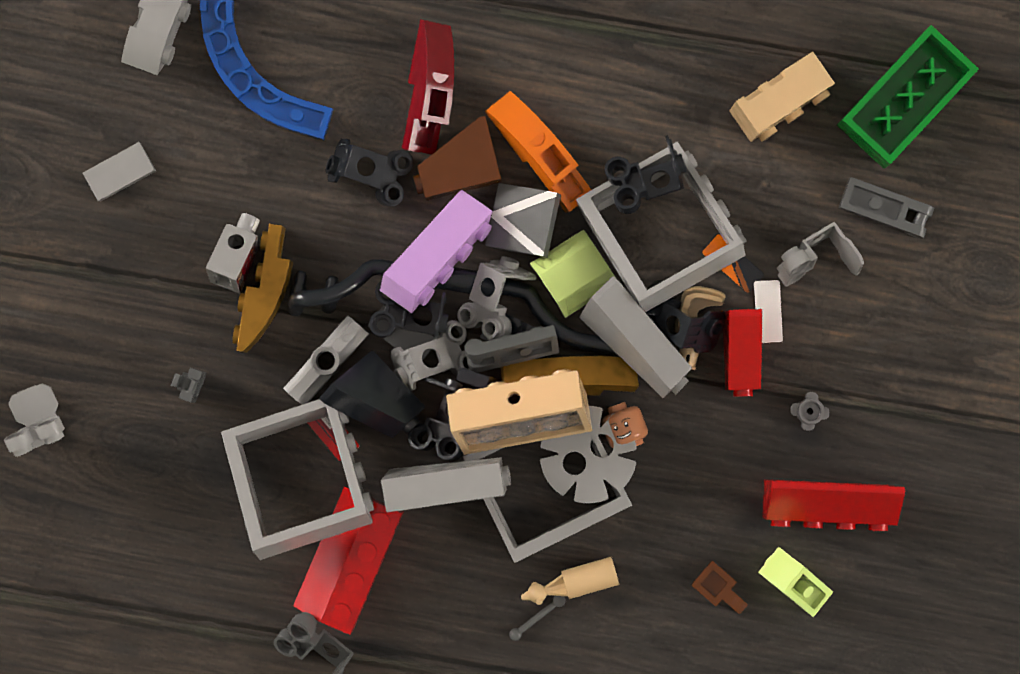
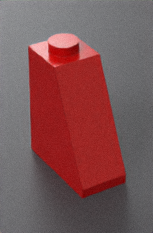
[723,309,762,397]

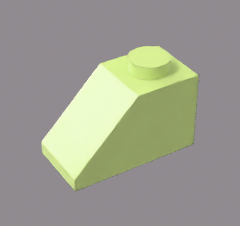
[758,547,833,617]

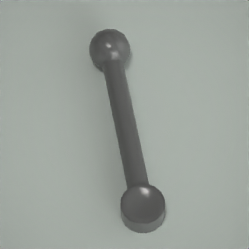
[509,596,566,641]

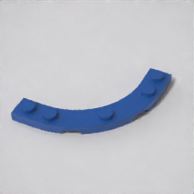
[200,0,333,141]

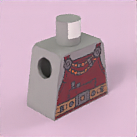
[205,213,260,294]

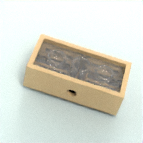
[446,369,592,455]

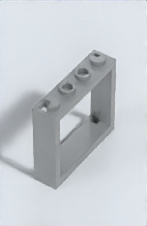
[576,141,747,312]
[221,399,374,560]
[463,430,632,563]

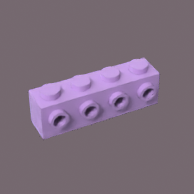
[380,189,493,313]

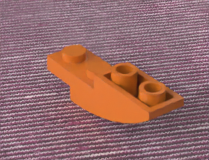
[485,91,592,213]

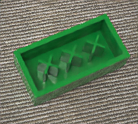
[837,25,979,169]

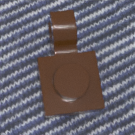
[691,561,748,614]

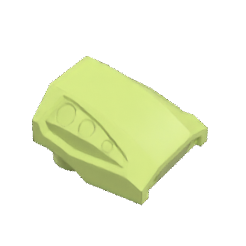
[530,229,616,318]

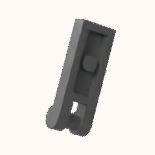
[838,177,935,239]
[465,325,559,372]

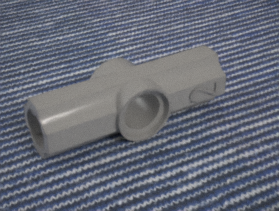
[283,315,369,405]

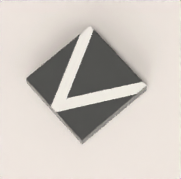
[485,183,561,258]

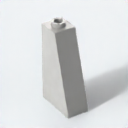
[579,276,692,398]
[381,457,511,513]

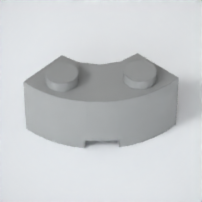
[121,0,191,75]

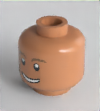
[601,402,648,448]

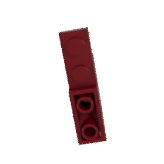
[402,19,454,155]

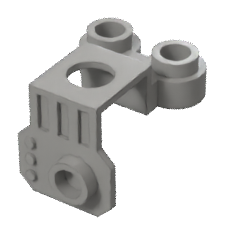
[777,222,864,287]
[457,256,536,340]
[391,320,470,391]
[4,383,65,457]

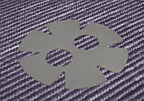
[540,406,637,503]

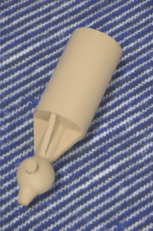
[521,557,619,605]

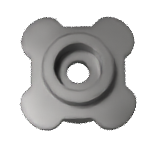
[790,392,829,431]

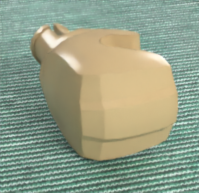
[674,286,725,370]

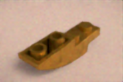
[233,224,293,353]

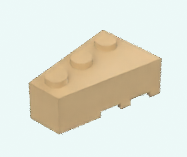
[729,51,835,142]

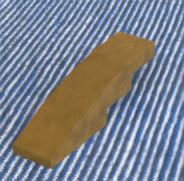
[501,356,639,396]

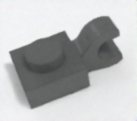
[171,367,207,403]

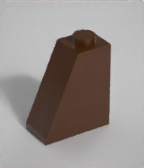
[413,116,501,201]

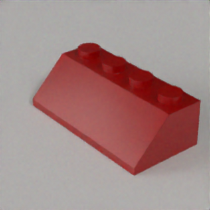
[763,479,905,531]
[293,486,404,635]

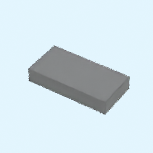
[83,142,156,202]

